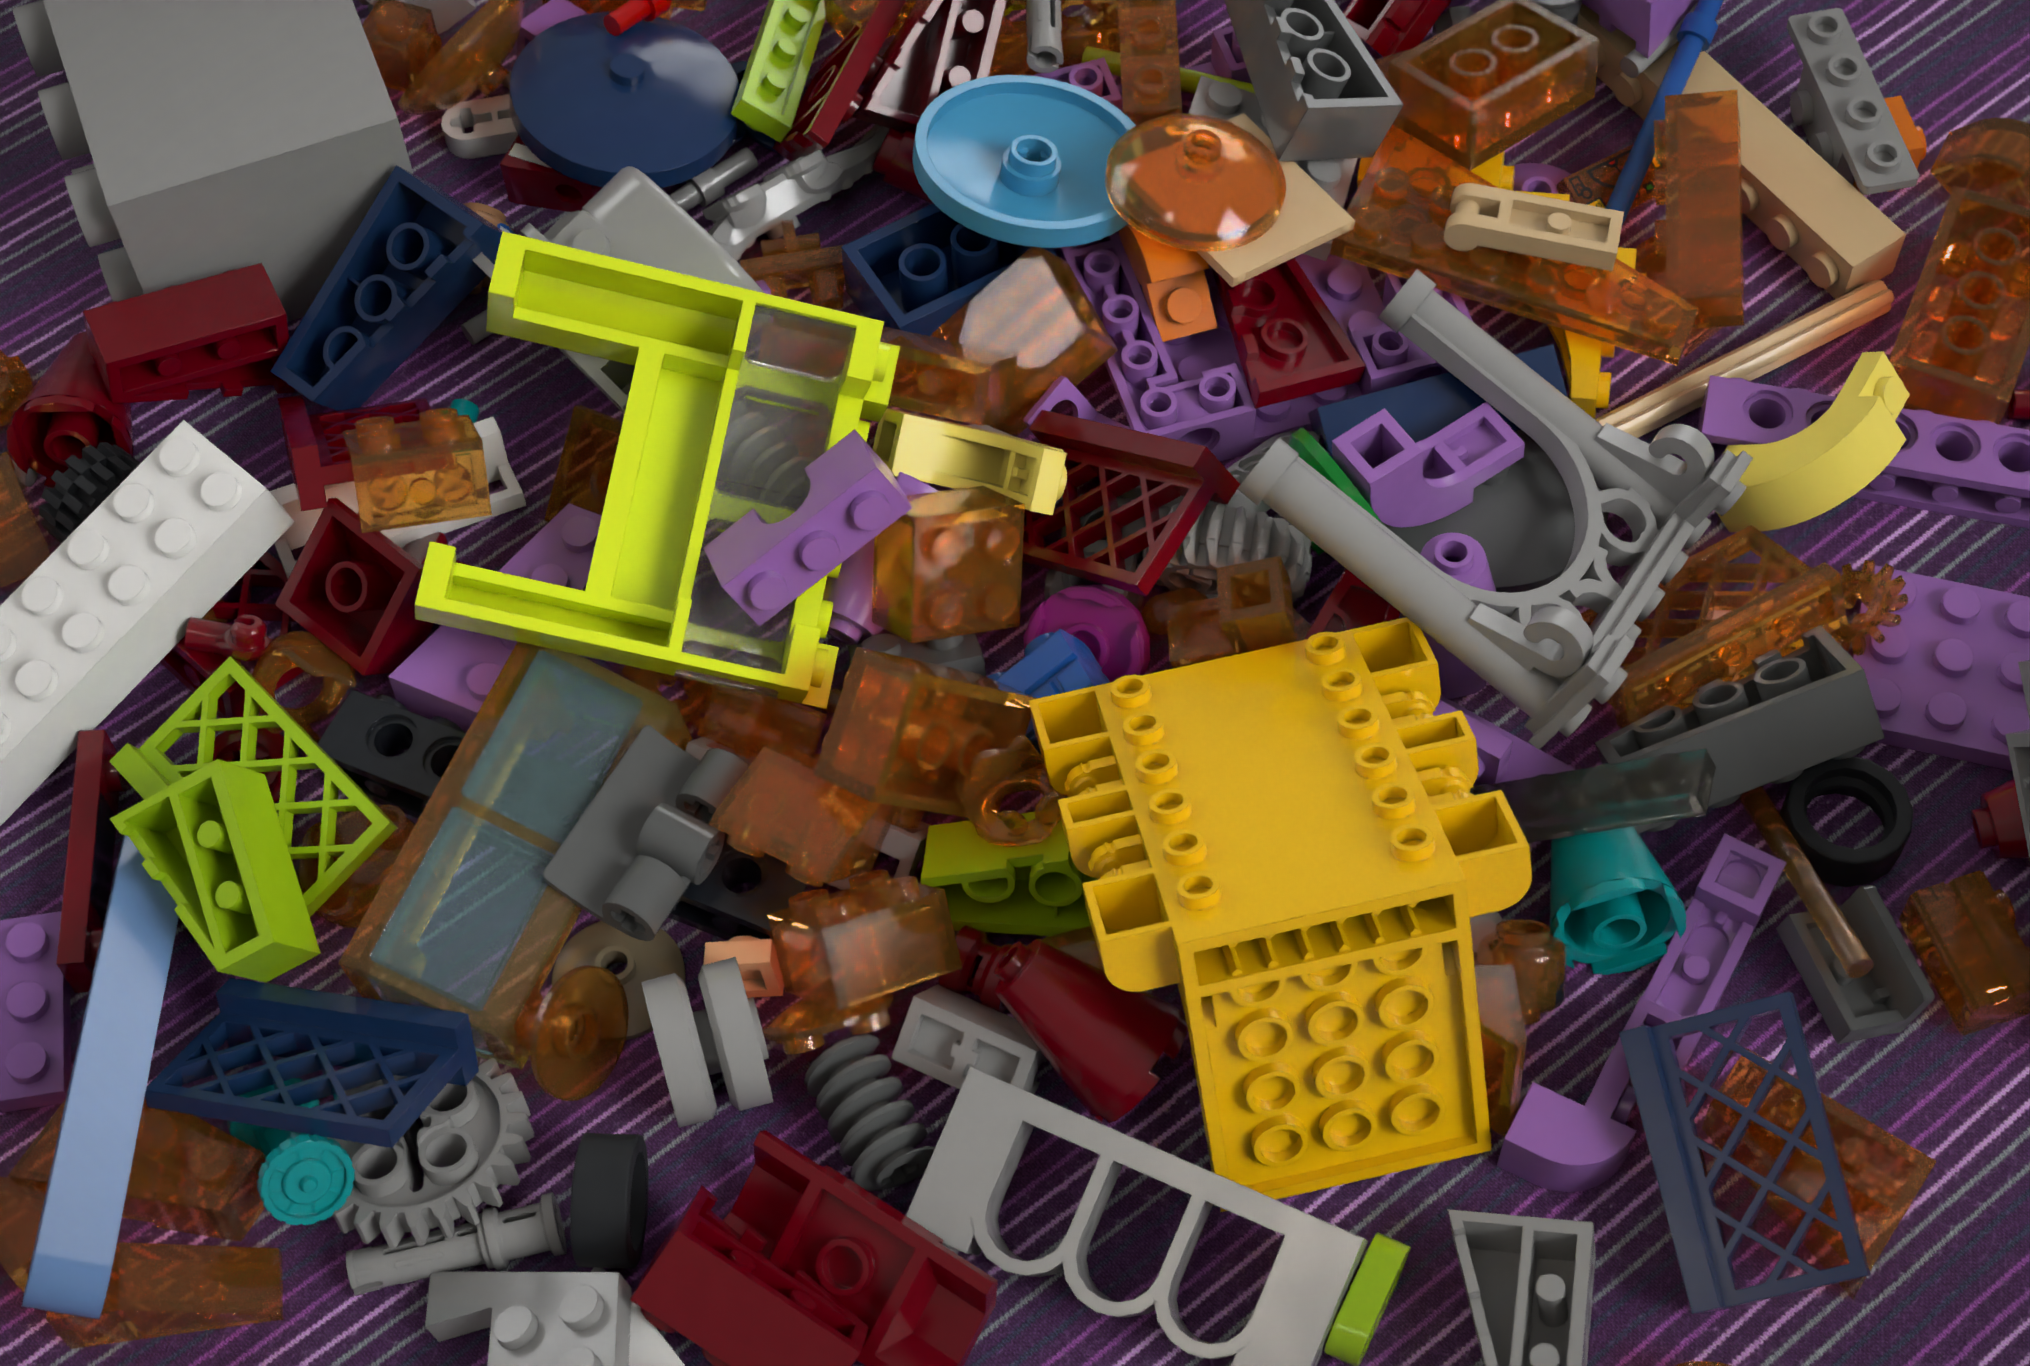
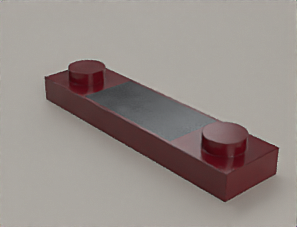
[56,729,129,993]

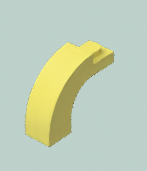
[1716,351,1910,532]
[873,408,1067,515]

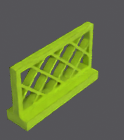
[109,656,398,929]

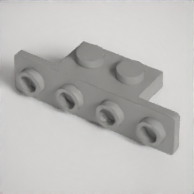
[1786,8,1919,195]

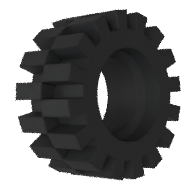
[39,442,141,543]

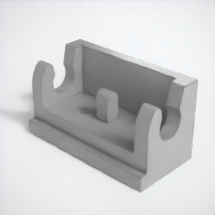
[891,984,1047,1094]

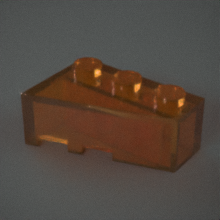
[1702,1048,1937,1300]
[8,1097,266,1242]

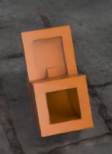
[1119,216,1218,342]

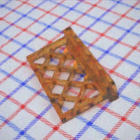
[1552,525,1847,729]

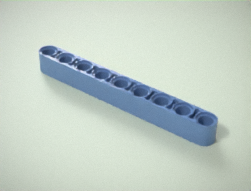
[22,835,179,1320]

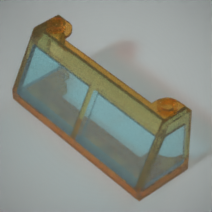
[338,642,692,1070]

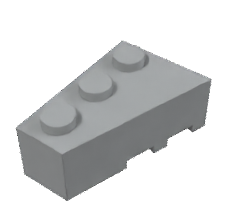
[1448,1209,1596,1366]

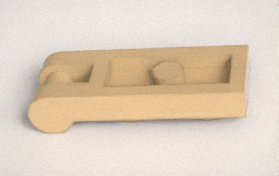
[1444,183,1624,271]

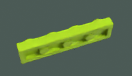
[731,0,831,143]

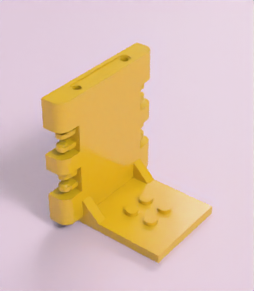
[1029,617,1532,1212]

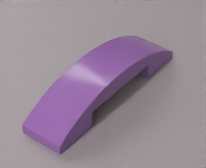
[1613,833,1787,1070]

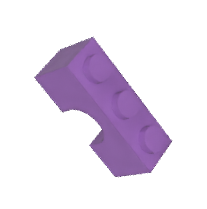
[703,429,913,626]

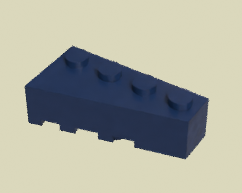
[271,165,502,411]

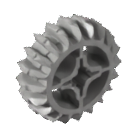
[1142,503,1312,609]

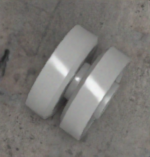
[641,957,773,1128]

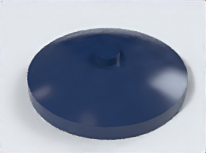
[509,11,740,188]

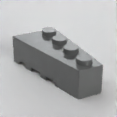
[1224,0,1403,161]

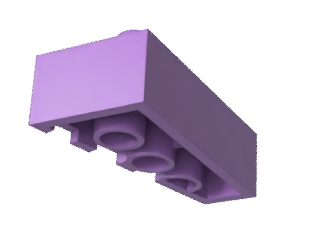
[388,503,602,751]

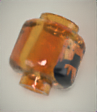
[1476,919,1567,1025]

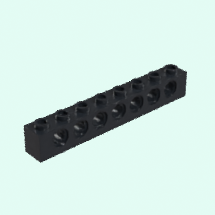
[318,689,821,964]

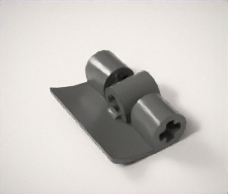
[543,725,757,941]

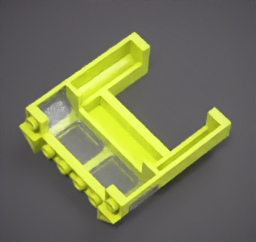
[415,231,900,709]

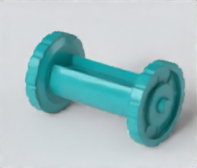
[227,1078,355,1226]

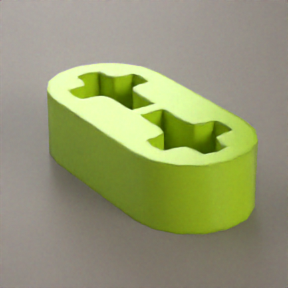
[1324,1232,1411,1366]

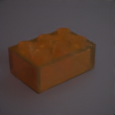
[1388,0,1599,171]
[813,647,1038,819]

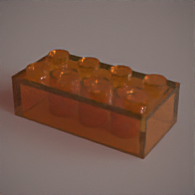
[1889,185,2030,425]

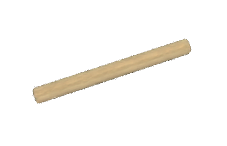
[1595,280,1894,438]

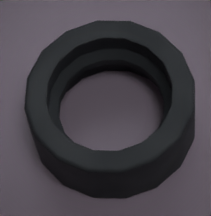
[1778,757,1913,887]
[570,1133,649,1269]

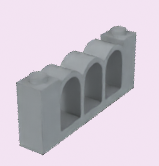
[906,1067,1368,1366]

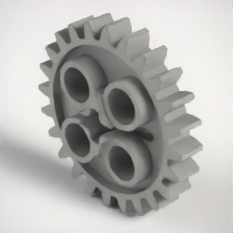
[327,1055,534,1248]

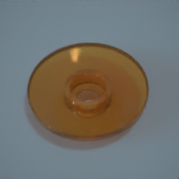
[530,965,629,1101]

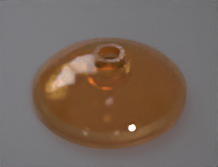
[397,0,524,115]
[1105,113,1286,252]

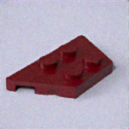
[772,0,906,162]

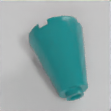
[1550,787,1686,975]

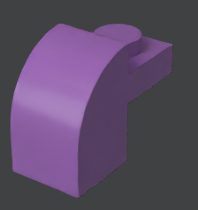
[1497,1049,1637,1192]

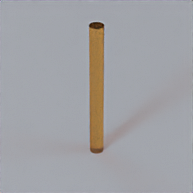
[1739,786,1874,978]

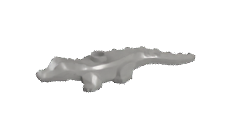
[702,124,889,261]

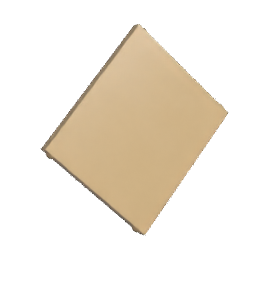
[1121,113,1355,287]

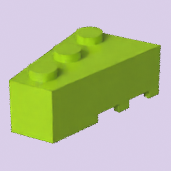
[110,759,321,983]

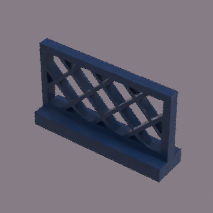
[145,978,479,1148]
[1619,991,1871,1314]

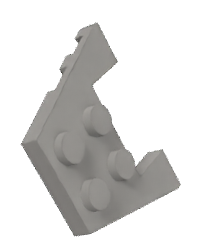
[425,1271,632,1366]

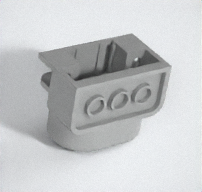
[473,166,772,414]

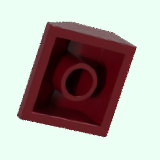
[275,498,434,676]

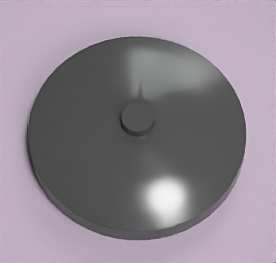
[1381,430,1609,593]

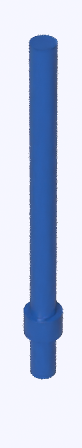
[1605,0,1724,226]

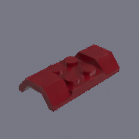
[723,1130,998,1366]

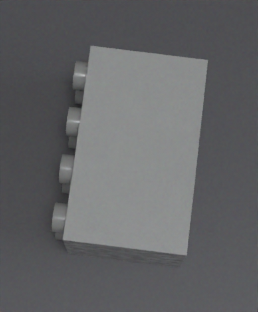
[12,0,413,322]

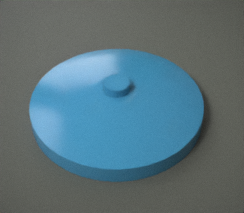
[913,75,1151,248]

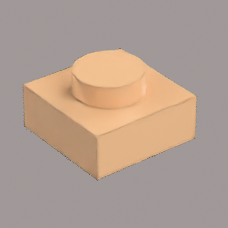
[703,936,784,998]

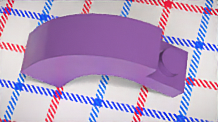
[1332,401,1525,528]

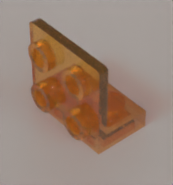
[342,408,492,533]

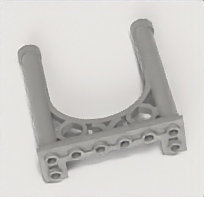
[1237,269,1753,750]

